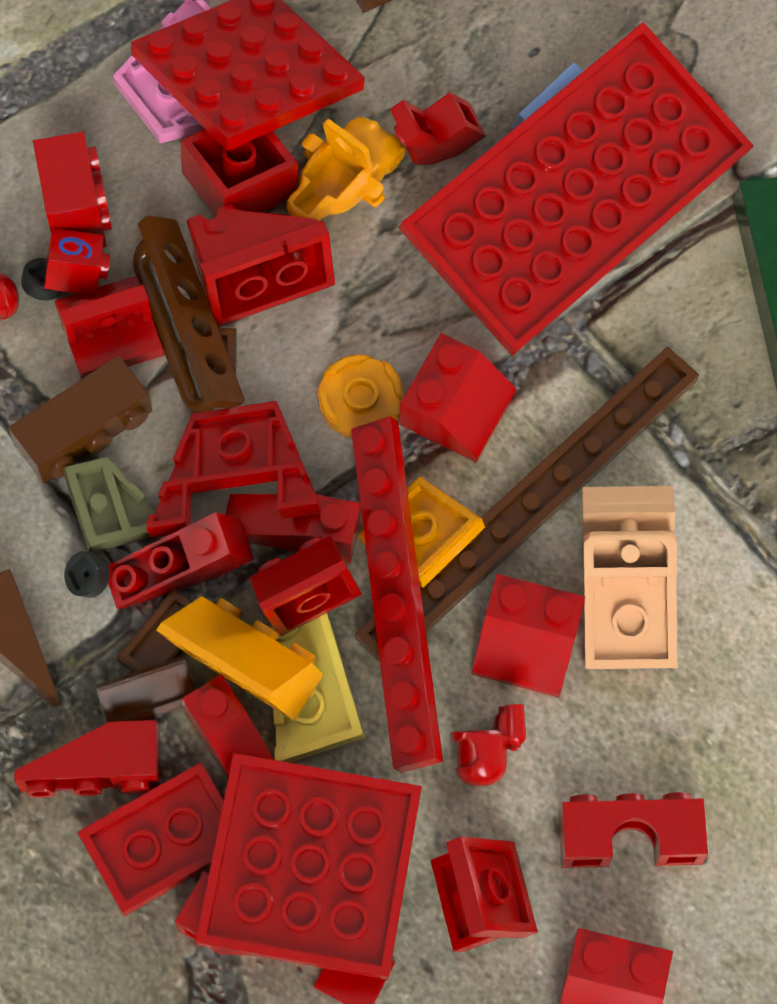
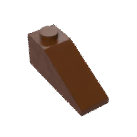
[0,569,61,707]

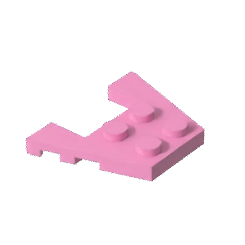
[113,0,211,143]

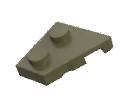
[63,457,156,552]

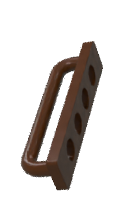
[133,215,245,413]

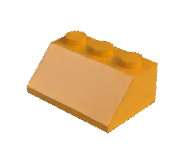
[156,596,324,721]

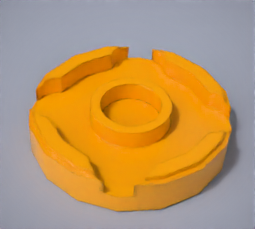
[317,354,405,438]

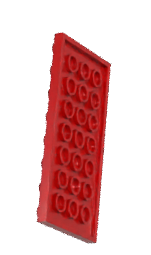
[398,22,754,356]

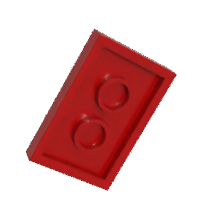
[77,762,224,917]

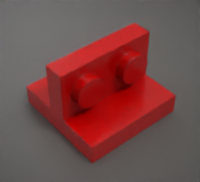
[54,275,164,379]
[430,836,538,952]

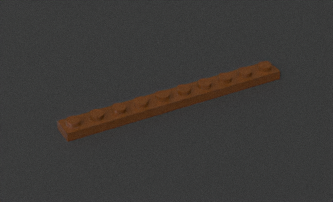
[355,346,699,662]

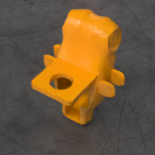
[286,116,406,221]

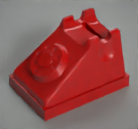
[187,204,335,327]

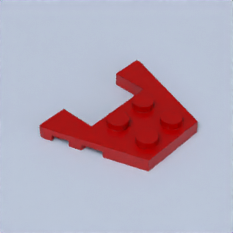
[146,401,322,538]

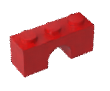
[558,792,708,868]

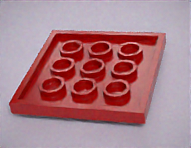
[131,0,365,151]
[195,753,422,980]

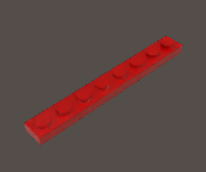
[351,416,443,773]

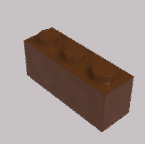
[8,355,152,484]

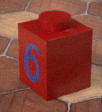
[44,228,110,296]

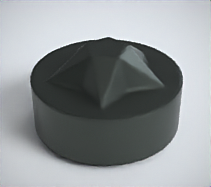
[21,258,63,301]
[64,551,110,598]

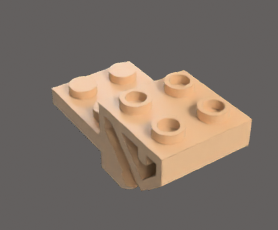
[582,486,678,669]

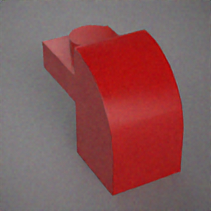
[390,92,486,165]

